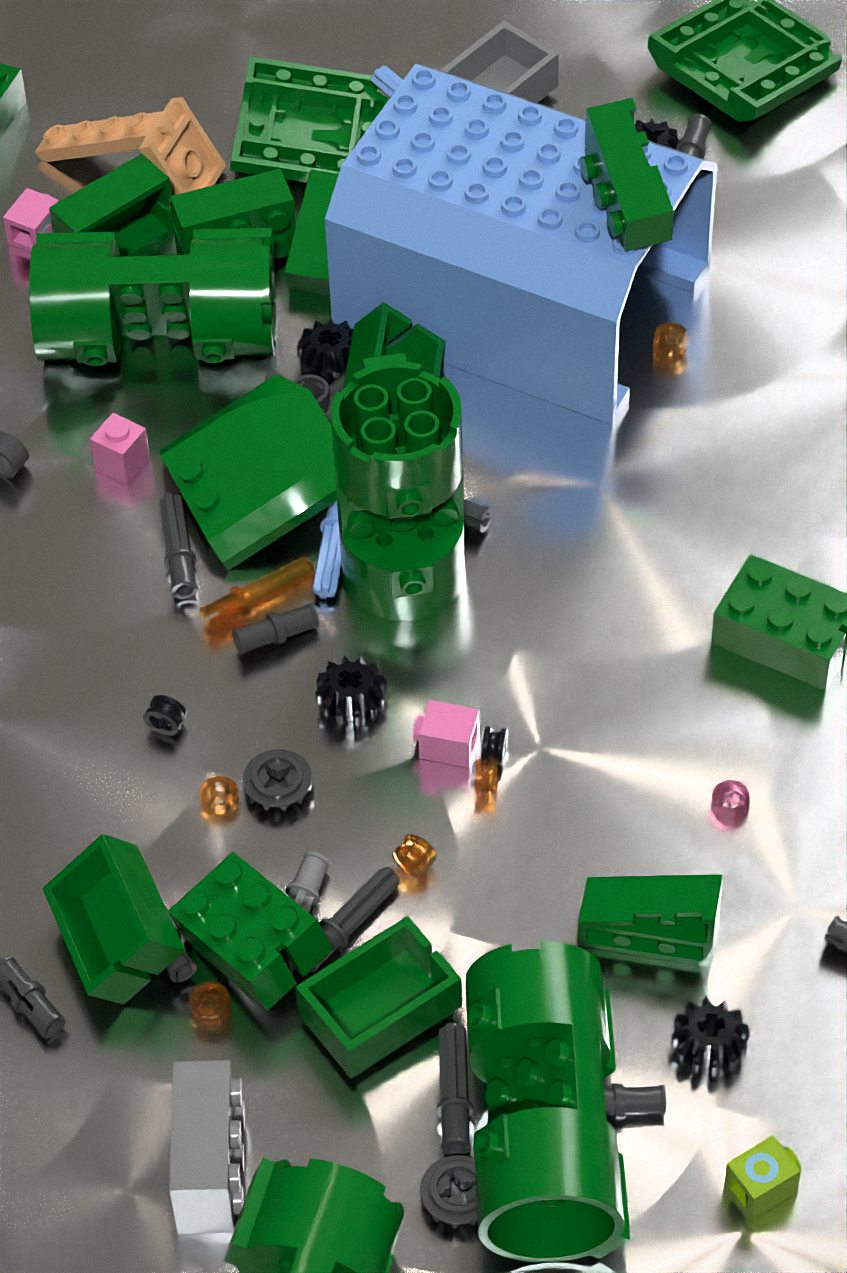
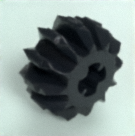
[297,318,353,385]
[315,655,387,728]
[671,996,750,1078]

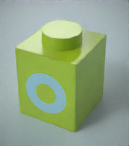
[724,1135,802,1221]

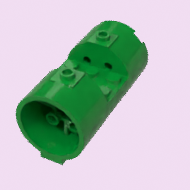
[29,228,277,366]
[330,353,465,621]
[465,941,631,1262]
[224,1157,404,1273]

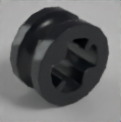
[143,695,187,736]
[481,726,508,767]

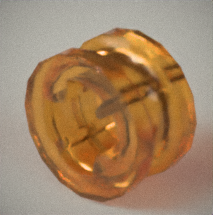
[653,322,689,360]
[475,759,498,798]
[199,776,240,818]
[392,834,437,878]
[189,981,231,1028]

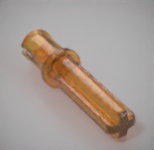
[199,557,315,631]

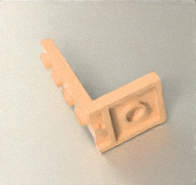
[35,97,227,196]

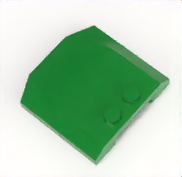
[647,0,842,122]
[230,56,388,183]
[159,374,337,571]

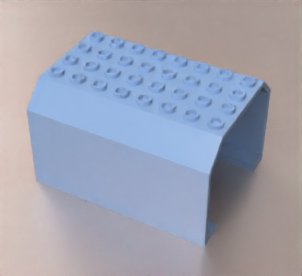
[325,64,717,425]

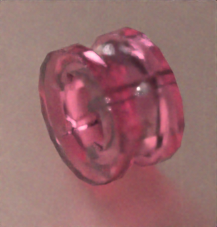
[711,780,751,822]

